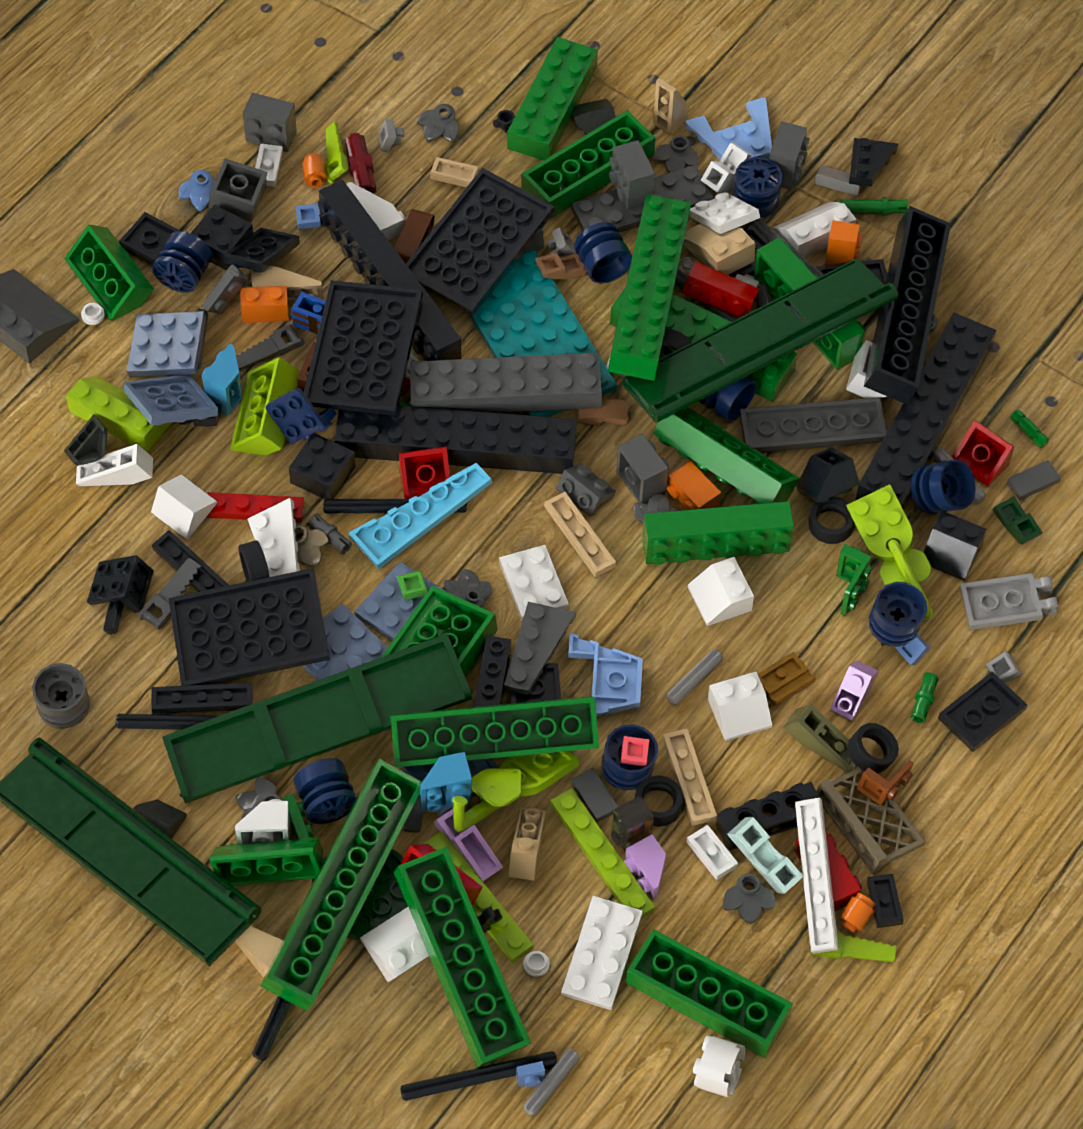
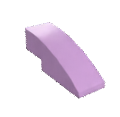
[433,809,503,882]

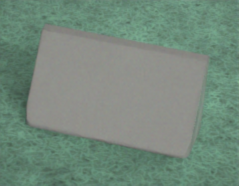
[815,166,862,196]

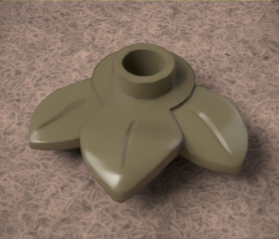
[295,525,329,567]

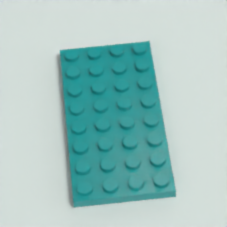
[467,250,617,417]

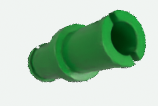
[910,672,939,723]

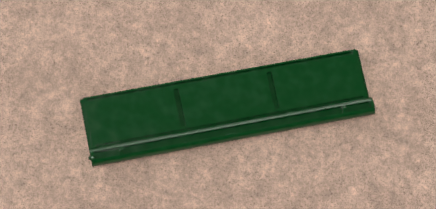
[622,258,898,423]
[162,634,473,804]
[0,737,261,967]

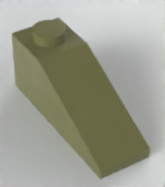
[783,704,856,773]

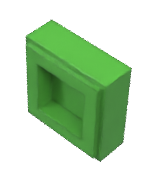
[397,570,427,601]

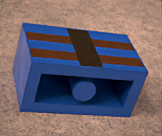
[291,292,326,335]

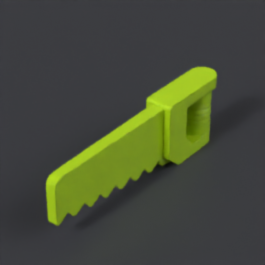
[325,121,348,184]
[810,930,896,962]

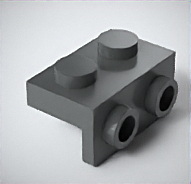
[201,265,249,314]
[556,463,616,516]

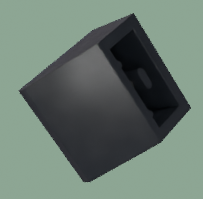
[796,447,860,503]

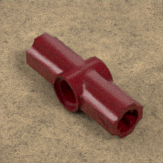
[345,133,376,194]

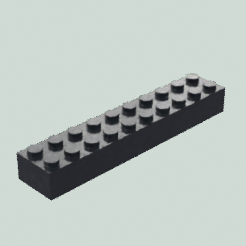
[317,179,461,361]
[864,206,951,404]
[855,313,997,511]
[334,406,577,474]

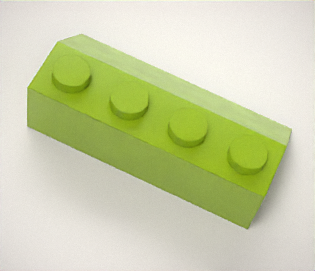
[230,357,300,456]
[66,376,172,452]

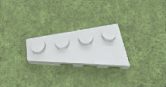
[248,498,300,577]

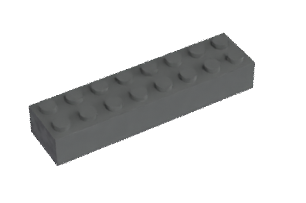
[410,353,602,413]

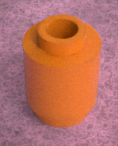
[302,153,327,188]
[839,893,875,933]

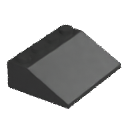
[0,269,79,364]

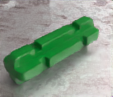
[1010,409,1049,448]

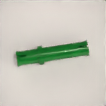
[839,197,908,215]

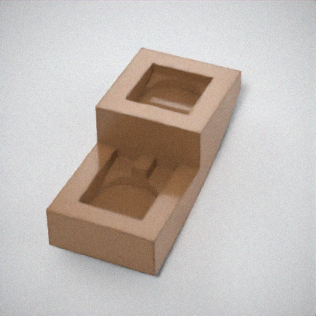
[535,252,586,279]
[577,398,628,426]

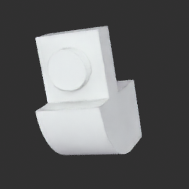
[701,142,751,193]

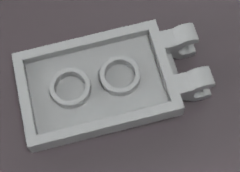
[960,573,1058,630]

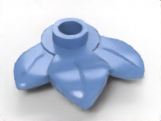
[179,170,214,212]

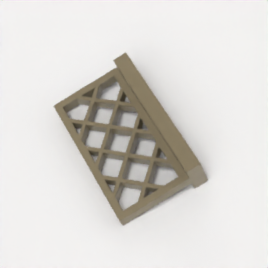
[816,768,925,874]

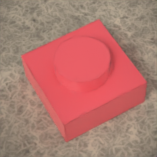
[620,736,649,767]

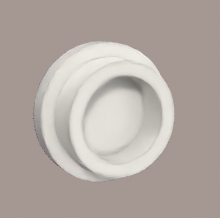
[81,303,105,325]
[523,951,550,977]

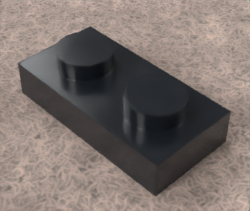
[867,874,904,928]

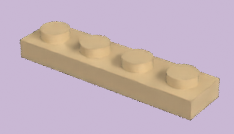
[544,492,616,578]
[663,729,717,826]

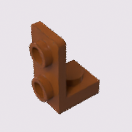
[856,760,914,806]

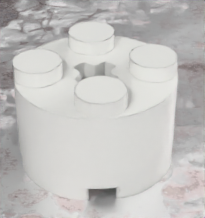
[693,1035,745,1098]

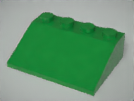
[382,586,498,677]

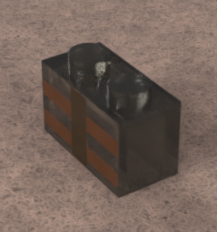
[611,796,654,852]

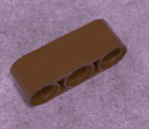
[394,209,435,264]

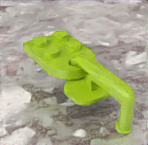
[846,485,933,620]
[452,751,579,833]

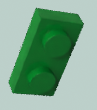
[284,794,313,840]

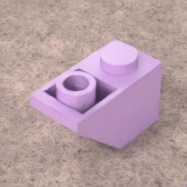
[830,660,879,720]
[624,834,666,900]

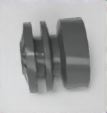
[32,663,90,729]

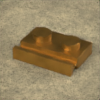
[758,652,816,707]

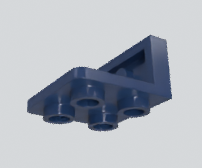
[266,388,337,445]

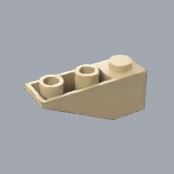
[508,807,546,880]

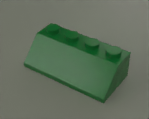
[64,224,154,321]
[210,837,323,886]

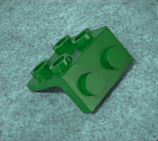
[836,544,872,616]

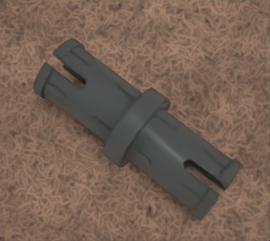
[307,513,352,555]

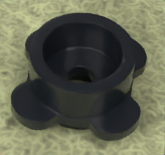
[493,110,515,133]

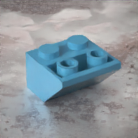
[202,344,242,416]
[419,752,472,812]

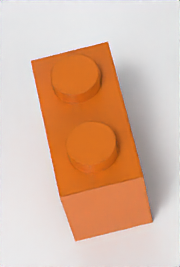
[825,220,863,266]
[240,286,289,323]
[667,461,721,510]

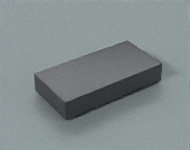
[1007,460,1061,501]
[571,768,619,823]

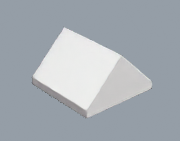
[151,475,218,540]

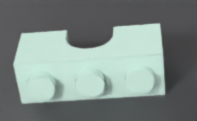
[727,817,803,894]

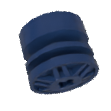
[733,157,783,218]
[574,222,633,284]
[152,231,213,293]
[698,376,757,422]
[911,460,976,514]
[868,582,927,647]
[601,724,658,790]
[293,758,357,824]

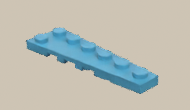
[348,463,492,570]

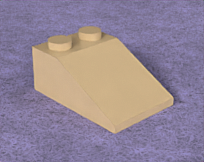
[683,224,755,275]

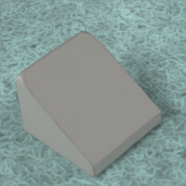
[986,651,1023,683]

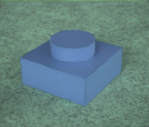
[295,204,321,229]
[895,634,931,665]
[516,1061,545,1087]

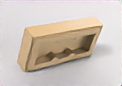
[430,157,479,187]

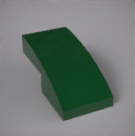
[992,496,1043,545]

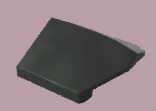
[572,98,616,135]
[64,414,108,466]
[133,799,187,839]

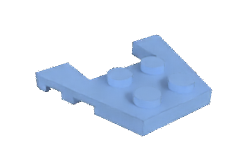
[685,97,772,160]
[568,633,643,716]

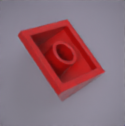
[952,420,1014,486]
[399,447,450,499]

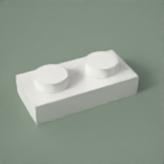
[255,144,283,187]
[686,825,738,880]

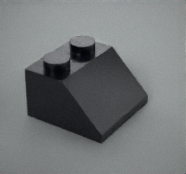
[923,511,987,581]

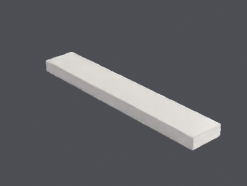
[795,798,839,954]

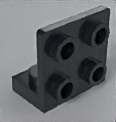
[87,555,154,613]

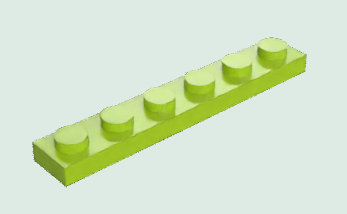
[550,788,655,919]
[422,832,534,963]

